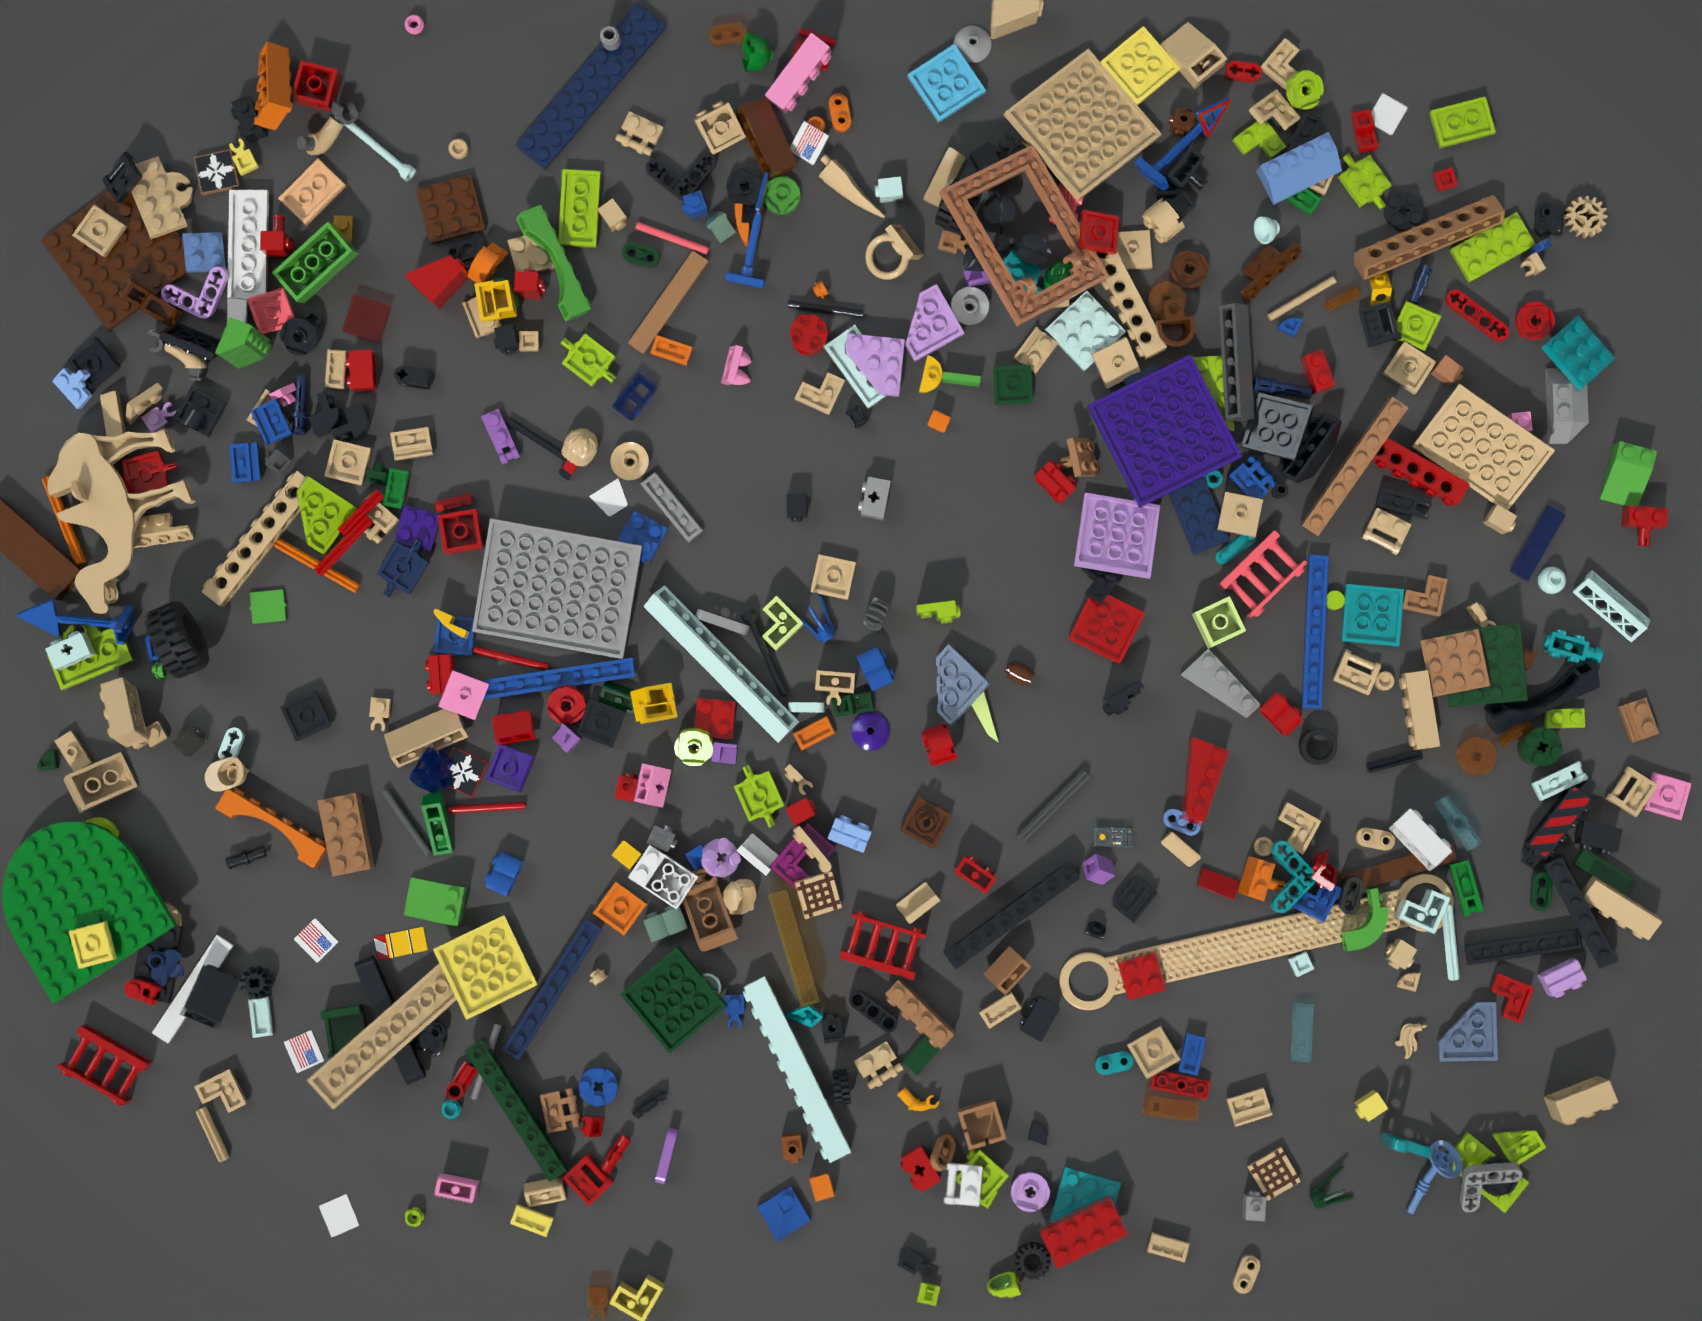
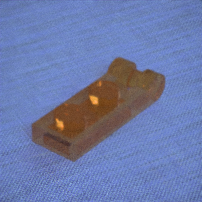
[1143,1095,1199,1122]

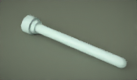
[344,123,416,181]

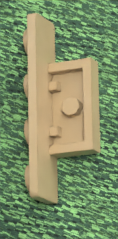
[133,513,194,548]

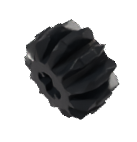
[240,966,274,999]

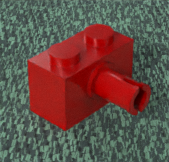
[260,215,295,259]
[1621,505,1668,547]

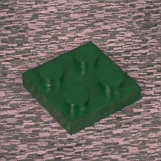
[993,364,1033,405]

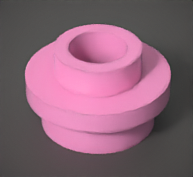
[405,15,424,35]

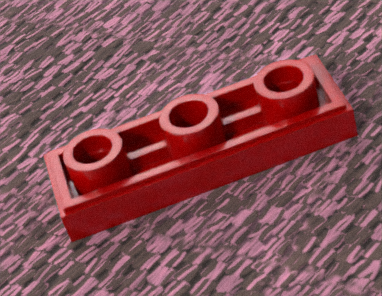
[1149,1070,1211,1100]

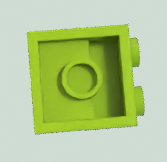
[916,600,961,624]
[956,1148,1009,1206]

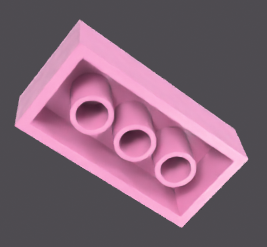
[765,33,832,113]

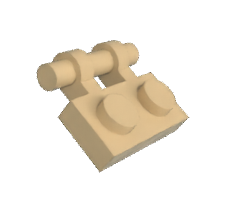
[616,111,664,156]
[363,495,400,544]
[854,1041,904,1090]

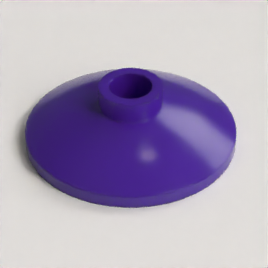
[851,712,890,750]

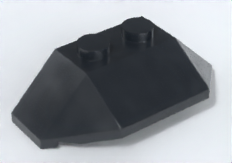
[1280,412,1342,483]

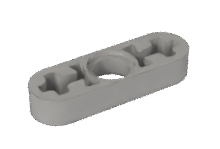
[695,609,750,636]

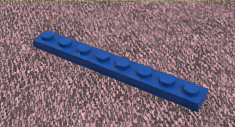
[1301,555,1329,709]
[481,658,636,700]

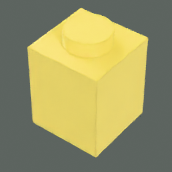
[1354,1090,1388,1121]

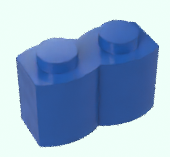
[856,647,895,692]
[484,852,524,896]

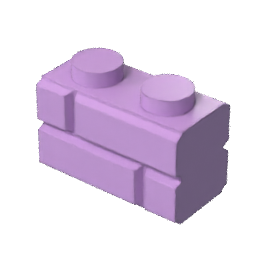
[1537,958,1587,998]

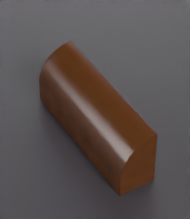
[735,97,798,180]

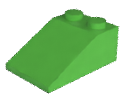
[1599,441,1657,507]
[404,877,468,926]

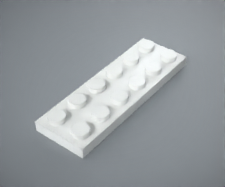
[227,190,269,303]

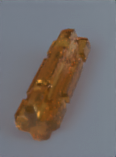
[1324,287,1361,312]
[1497,720,1533,748]

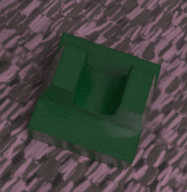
[366,462,388,486]

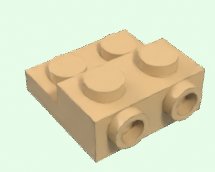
[694,101,746,155]

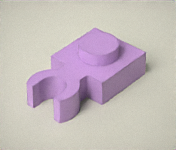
[141,402,178,433]

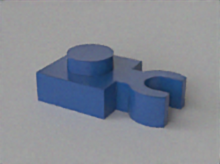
[725,994,745,1028]

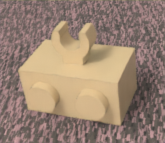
[815,670,855,706]

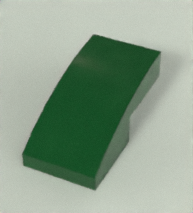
[832,692,875,717]

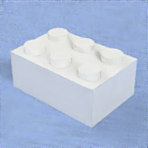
[1389,808,1452,871]

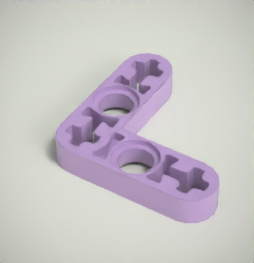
[161,267,229,319]

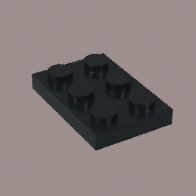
[159,323,220,360]

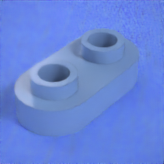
[1163,809,1201,836]

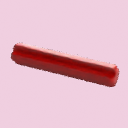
[338,490,384,536]

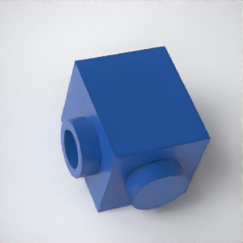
[681,190,708,220]

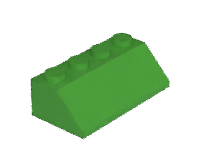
[215,317,272,369]

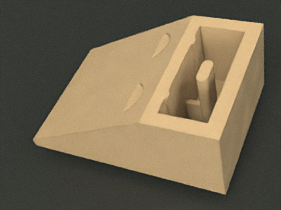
[1160,22,1227,89]

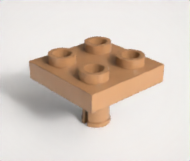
[1060,438,1099,477]

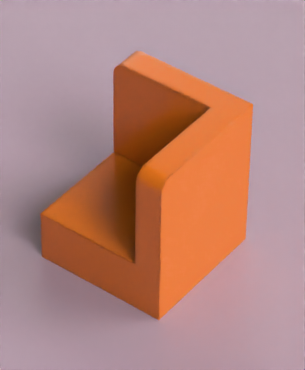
[809,1173,835,1202]

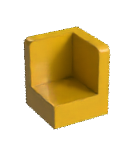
[612,841,643,870]

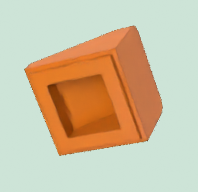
[928,410,951,433]

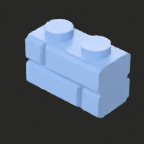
[828,815,872,853]

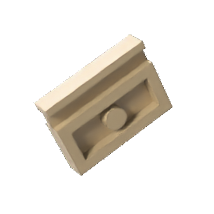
[462,297,501,339]
[1013,327,1058,375]
[390,427,433,461]
[1226,1087,1273,1127]

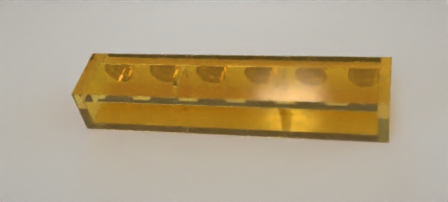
[768,889,820,1007]

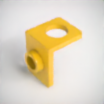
[1369,272,1392,306]

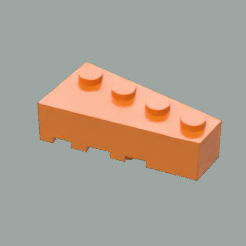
[254,42,292,131]

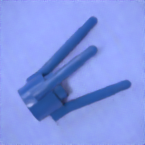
[800,594,836,643]

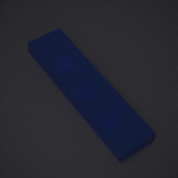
[1510,506,1566,581]

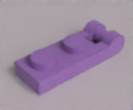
[481,409,520,465]

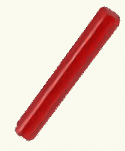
[314,515,373,576]

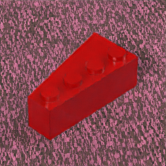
[1182,737,1229,826]

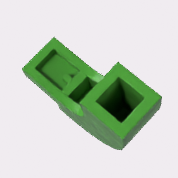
[1341,888,1389,951]

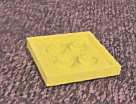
[1100,26,1180,106]

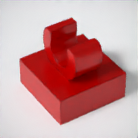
[580,1116,604,1137]

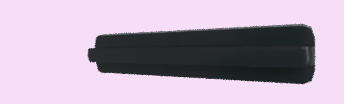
[1366,749,1423,773]

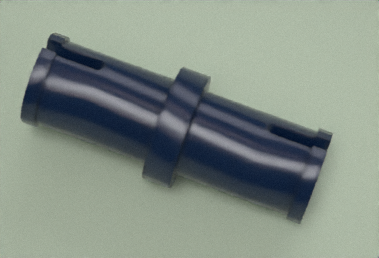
[1408,265,1433,305]

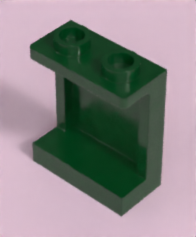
[320,1004,366,1058]

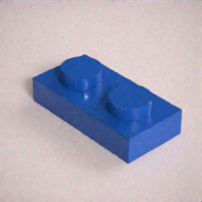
[1178,1033,1206,1076]

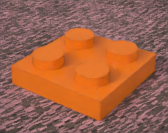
[593,881,647,936]

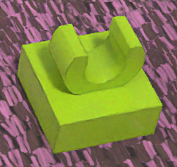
[917,1281,940,1306]

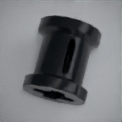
[845,404,869,429]

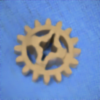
[1564,196,1608,238]

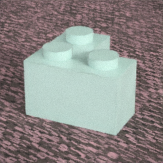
[1394,889,1450,934]

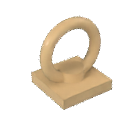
[865,224,923,280]

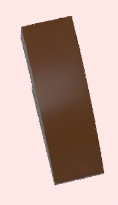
[119,278,183,327]

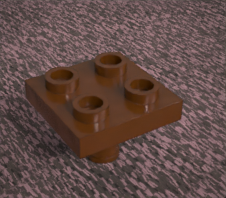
[900,797,952,849]

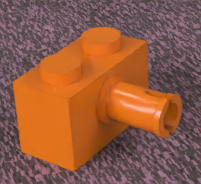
[1237,856,1285,901]

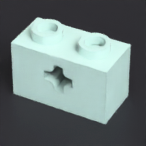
[45,631,96,670]

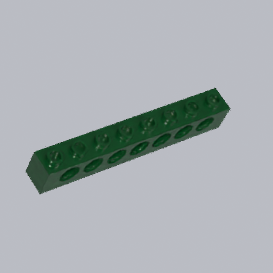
[465,1037,568,1182]

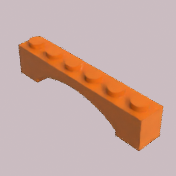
[215,787,327,868]

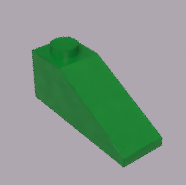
[421,792,453,856]

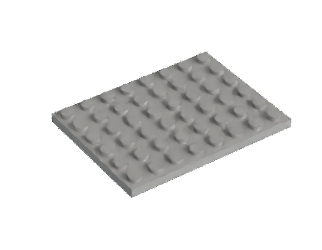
[472,518,643,659]

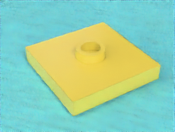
[69,921,117,969]

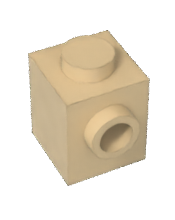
[1384,938,1417,970]

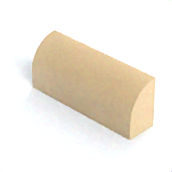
[384,709,468,768]

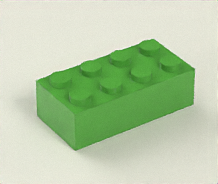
[272,222,359,304]

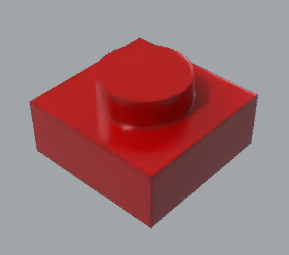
[1433,167,1458,192]

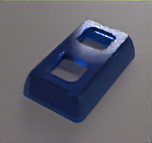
[613,373,657,421]

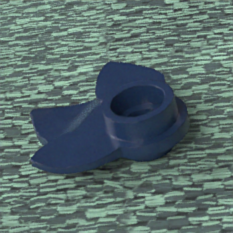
[147,949,184,986]

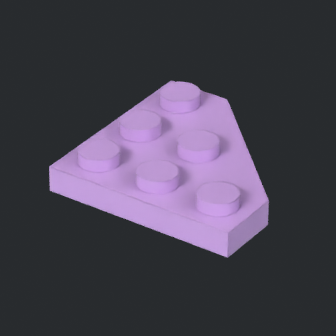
[905,284,964,362]
[846,333,905,397]

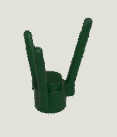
[1309,1166,1353,1209]

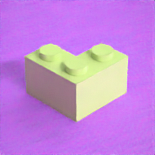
[762,596,804,651]

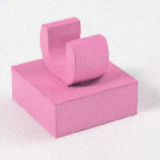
[269,383,297,407]

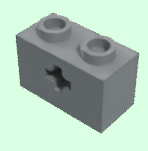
[858,477,891,520]

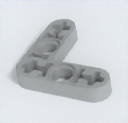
[1459,1163,1522,1212]

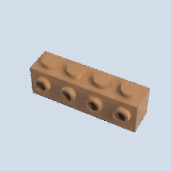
[885,979,956,1049]

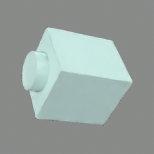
[875,176,903,203]

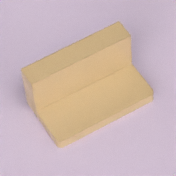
[896,882,940,924]

